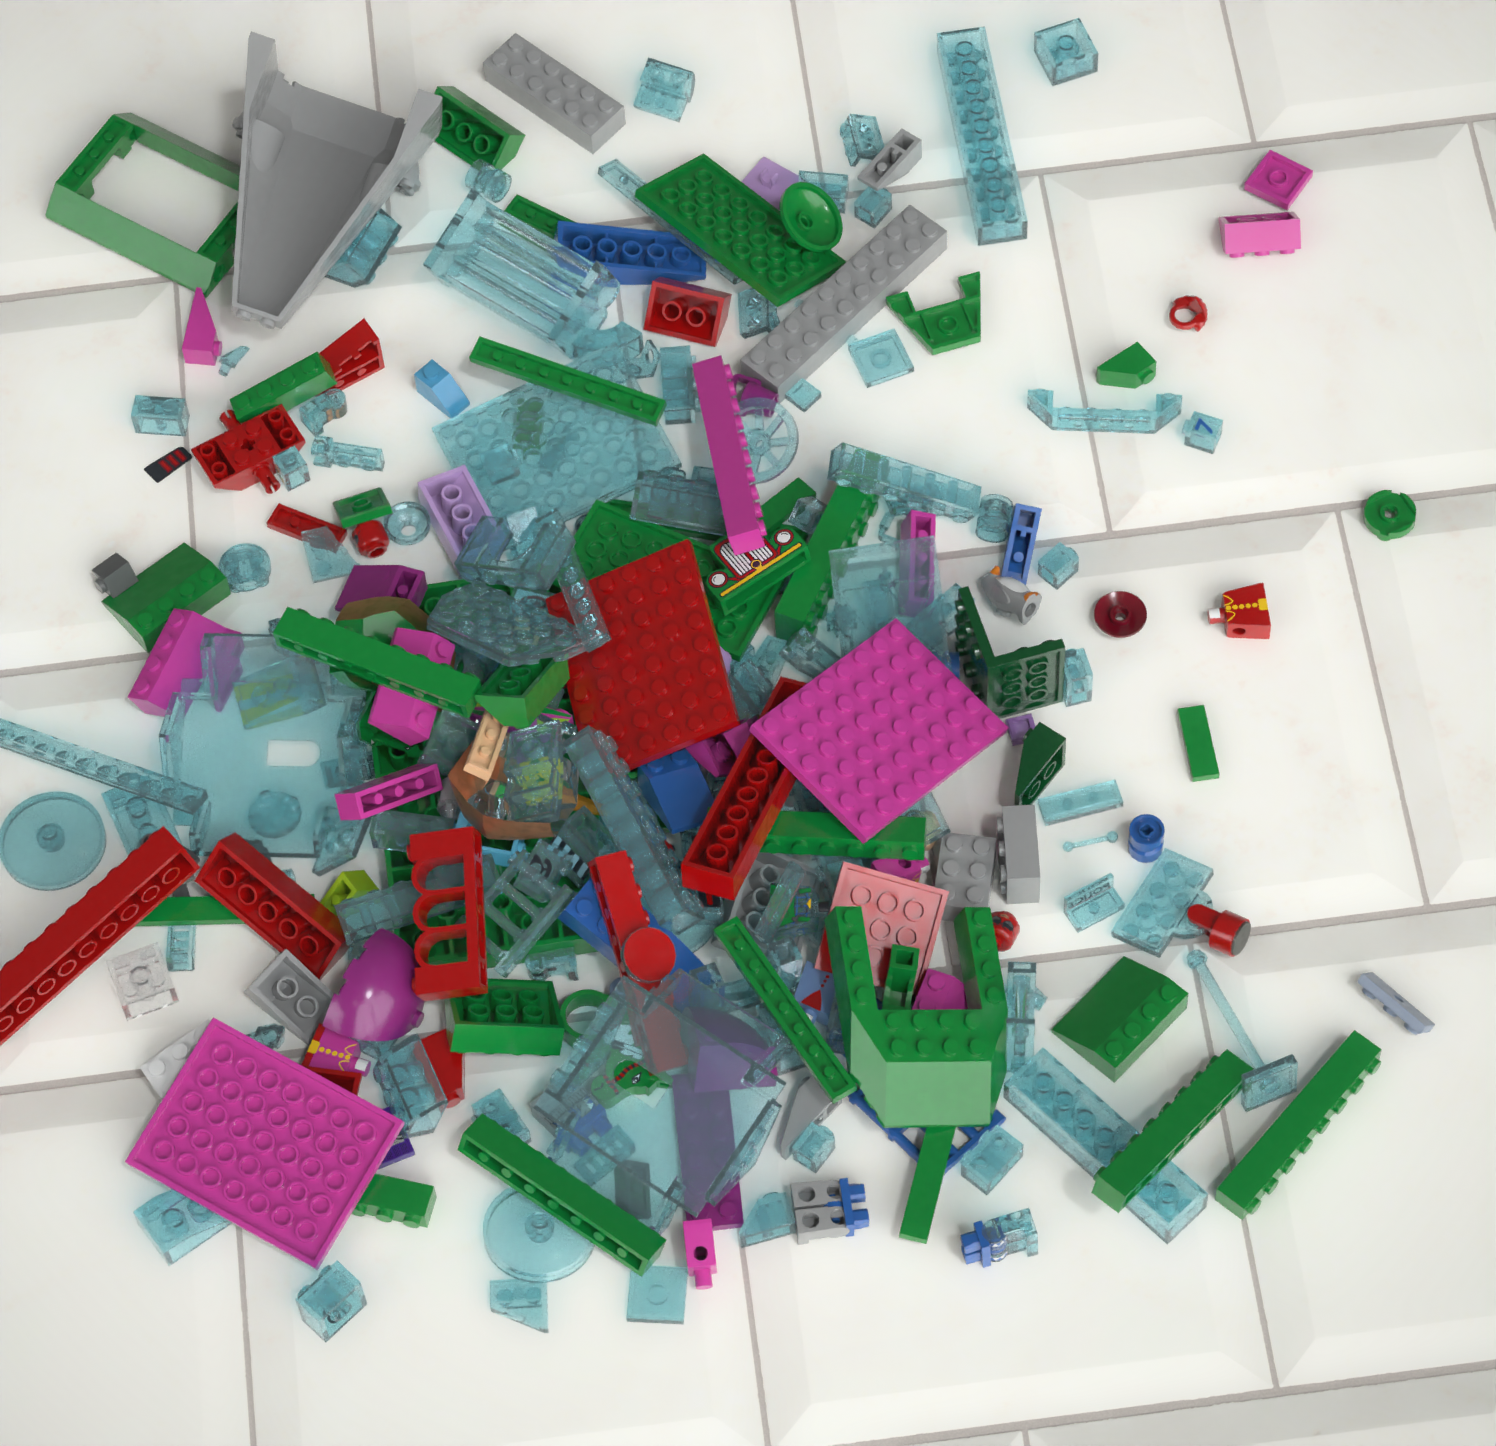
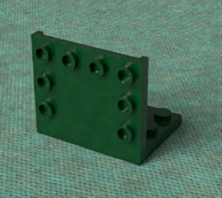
[954,586,1066,719]

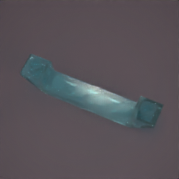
[1027,389,1182,434]

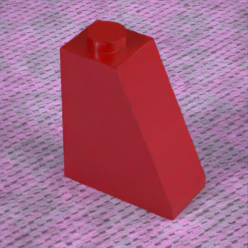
[410,1028,465,1110]

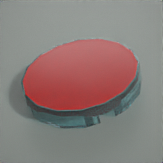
[620,927,677,984]

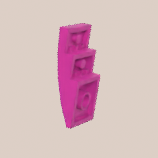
[685,732,737,777]

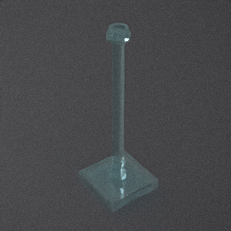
[1187,949,1298,1112]

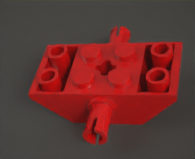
[191,404,306,494]

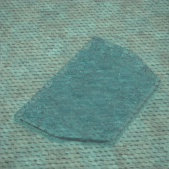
[426,581,599,667]

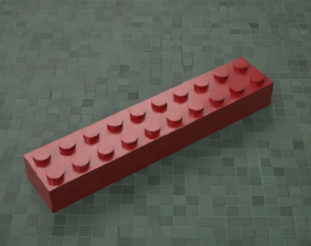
[681,676,807,901]
[0,826,200,1046]

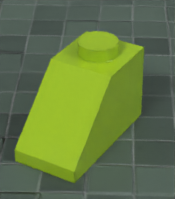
[320,870,379,922]

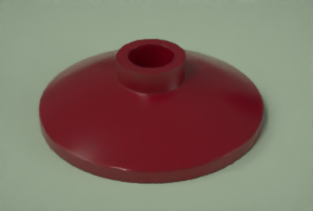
[1094,591,1147,638]

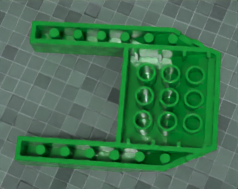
[824,906,1008,1128]

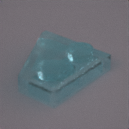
[490,1277,549,1333]

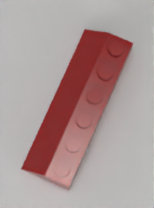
[194,832,358,980]

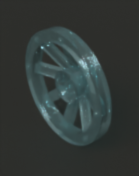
[737,397,799,484]

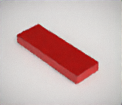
[267,503,348,554]

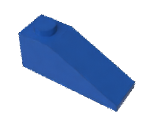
[1001,503,1042,585]

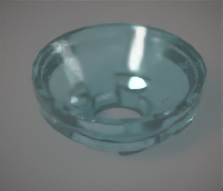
[383,501,431,545]

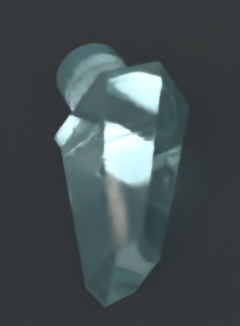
[218,346,250,377]

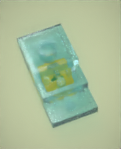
[503,719,563,823]

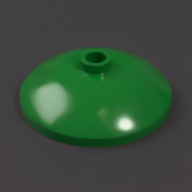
[779,182,843,252]

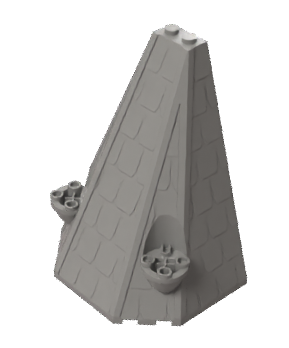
[232,31,442,329]

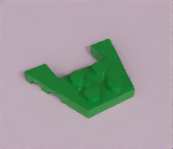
[886,271,981,355]

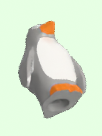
[981,566,1042,625]

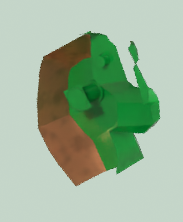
[329,596,456,759]

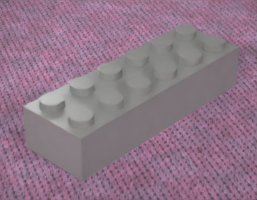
[483,33,626,154]

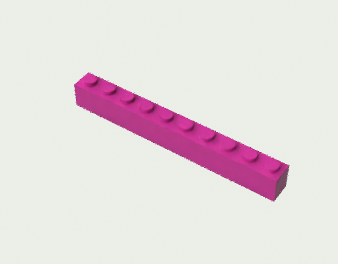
[692,355,767,555]

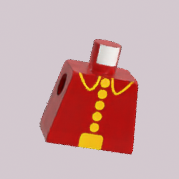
[1207,583,1271,639]

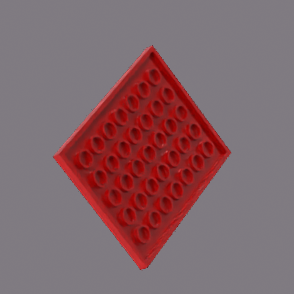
[545,539,741,784]

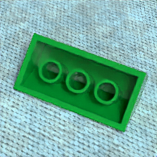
[434,86,526,178]
[474,647,570,729]

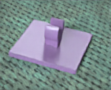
[742,156,804,210]

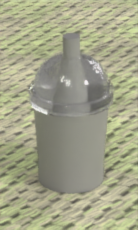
[437,777,461,826]

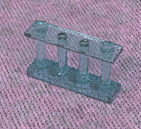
[455,849,577,978]
[1005,962,1036,1075]

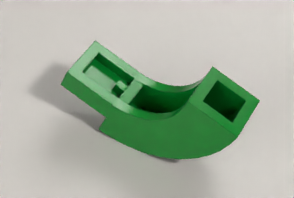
[881,944,920,1010]

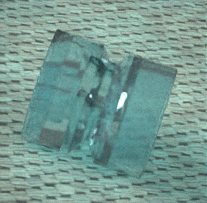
[465,159,512,203]
[975,494,1013,543]

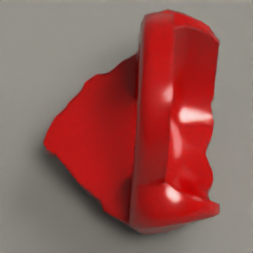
[1169,295,1208,332]

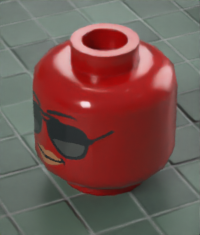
[352,520,390,558]
[991,911,1020,952]

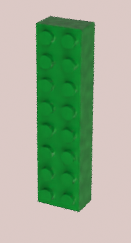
[774,447,888,649]

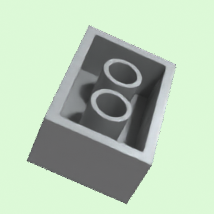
[996,805,1040,904]
[935,832,997,921]

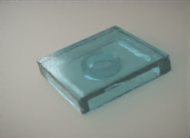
[848,328,914,388]
[626,1266,688,1325]

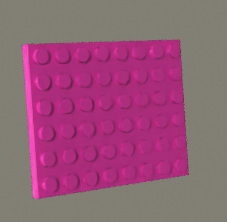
[749,618,1009,844]
[125,1017,405,1271]

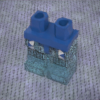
[960,1208,1038,1268]

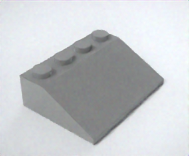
[711,852,824,970]

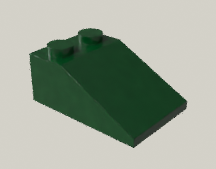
[1014,722,1066,806]

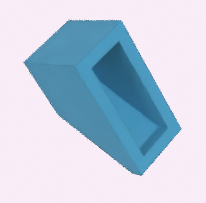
[414,359,470,420]

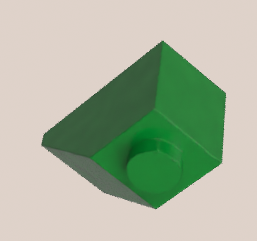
[1096,341,1157,389]

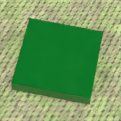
[332,487,393,529]

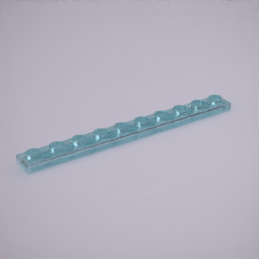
[0,718,208,815]

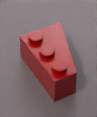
[315,318,385,402]

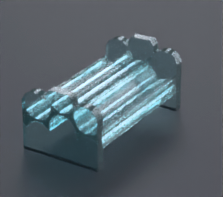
[423,189,620,359]

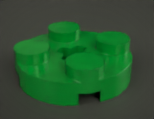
[1363,490,1416,541]

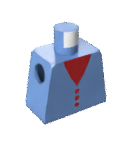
[794,961,839,1026]

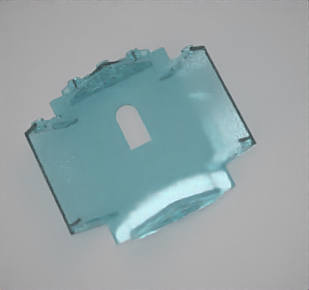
[159,633,367,858]
[533,968,790,1235]

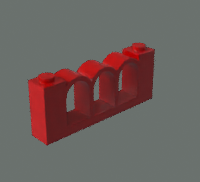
[407,826,488,1002]

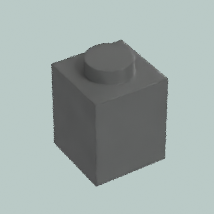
[91,553,139,599]

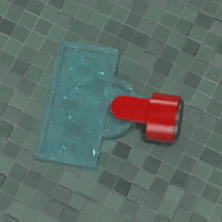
[1111,848,1251,958]

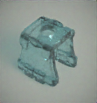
[728,659,773,720]

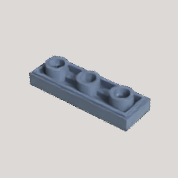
[1357,972,1435,1035]

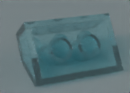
[325,208,402,288]
[373,1033,448,1139]

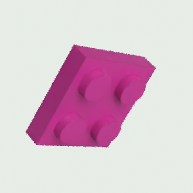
[1244,150,1313,211]

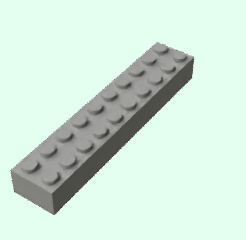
[740,205,947,405]

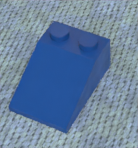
[637,749,715,834]

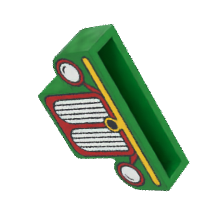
[706,527,812,616]

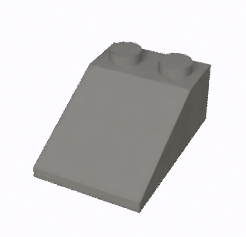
[244,949,334,1046]

